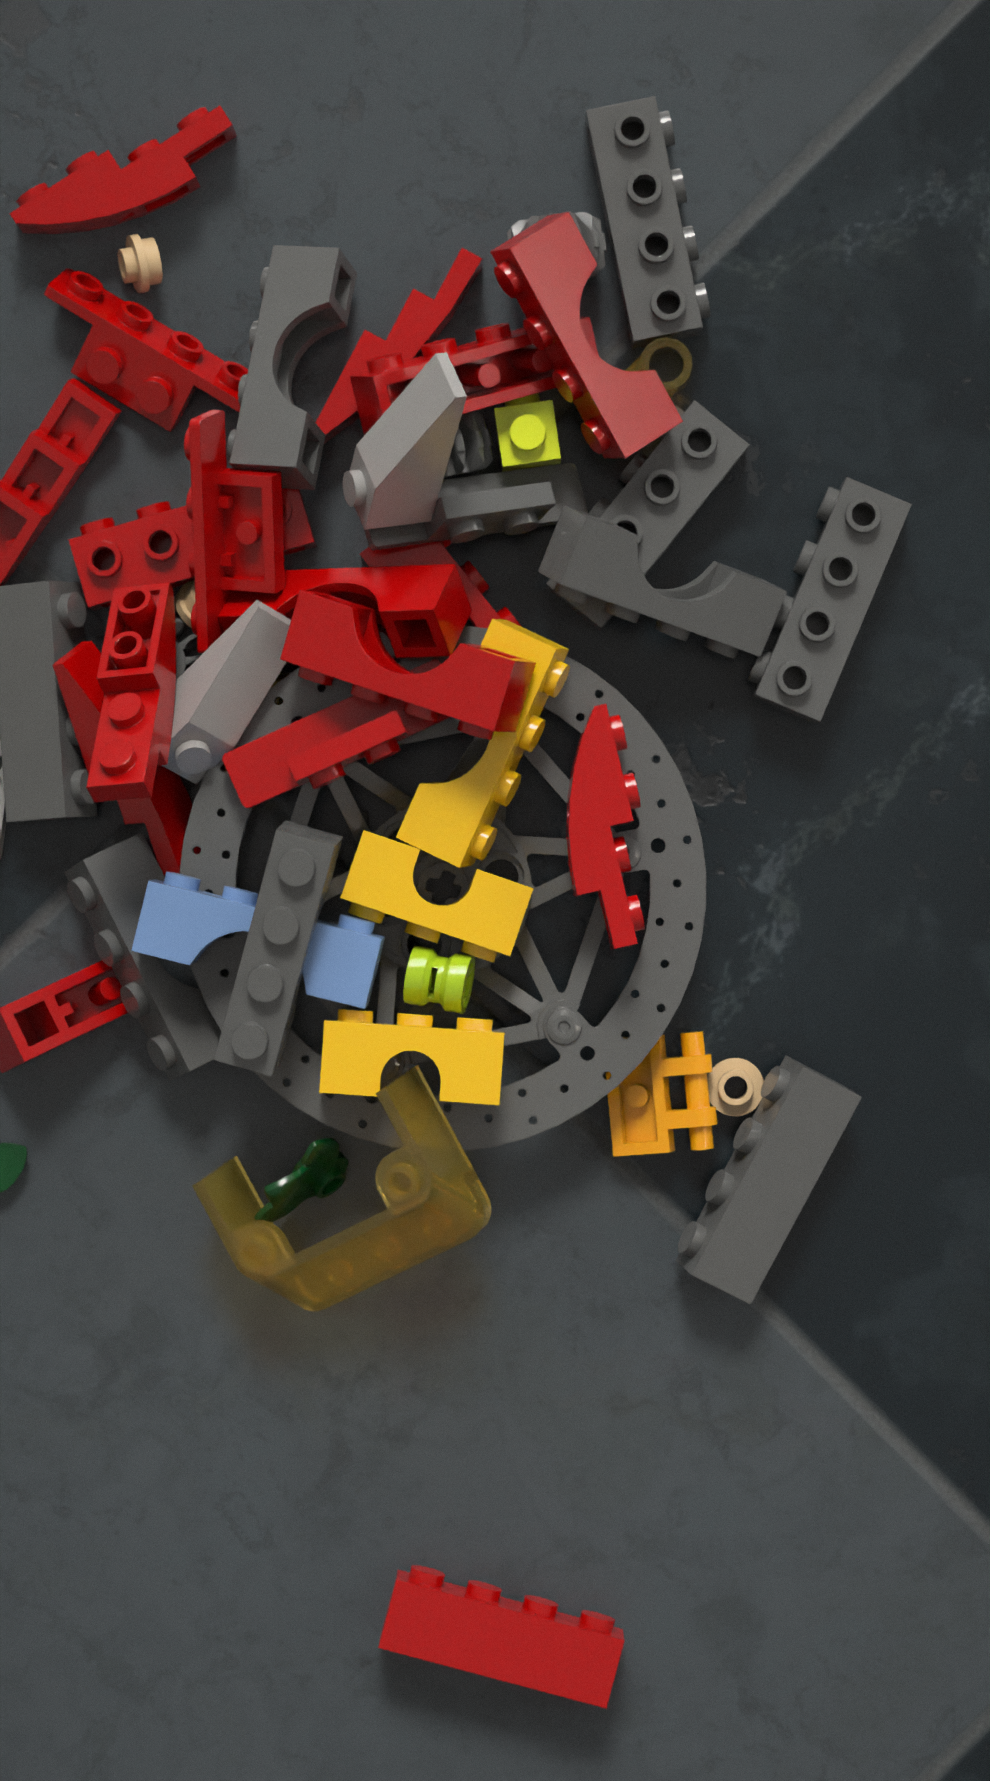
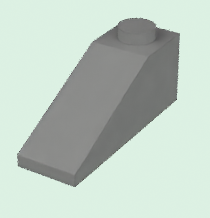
[343,352,467,530]
[162,600,291,784]

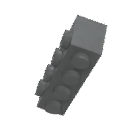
[585,96,711,349]
[546,400,750,631]
[747,477,912,724]
[0,581,98,822]
[675,1055,862,1305]

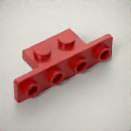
[44,268,248,432]
[184,410,285,654]
[222,659,452,809]

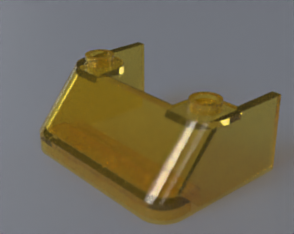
[192,1065,491,1311]

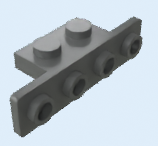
[364,463,588,550]

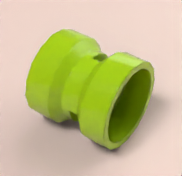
[403,946,475,1014]

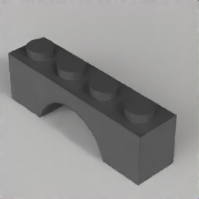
[227,245,357,490]
[538,505,787,659]
[214,820,343,1077]
[64,832,221,1081]

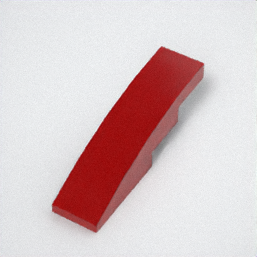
[315,248,483,444]
[0,378,122,586]
[52,641,201,876]

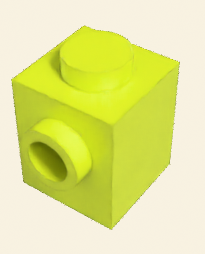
[494,393,561,472]

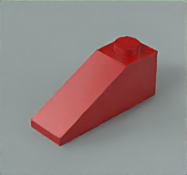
[0,960,128,1073]

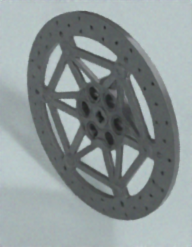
[180,626,706,1152]

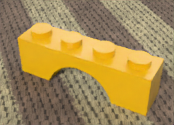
[396,619,570,868]

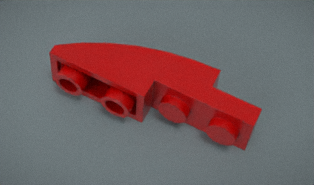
[9,105,237,234]
[86,582,176,802]
[566,703,645,949]

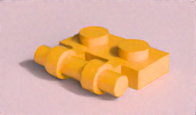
[605,1031,717,1157]

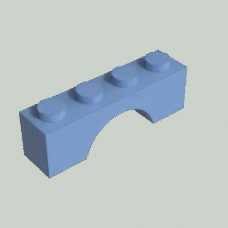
[131,871,386,1009]

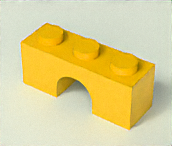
[340,830,533,963]
[319,1009,505,1105]

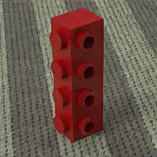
[350,317,599,434]
[68,488,317,611]
[378,1565,625,1709]

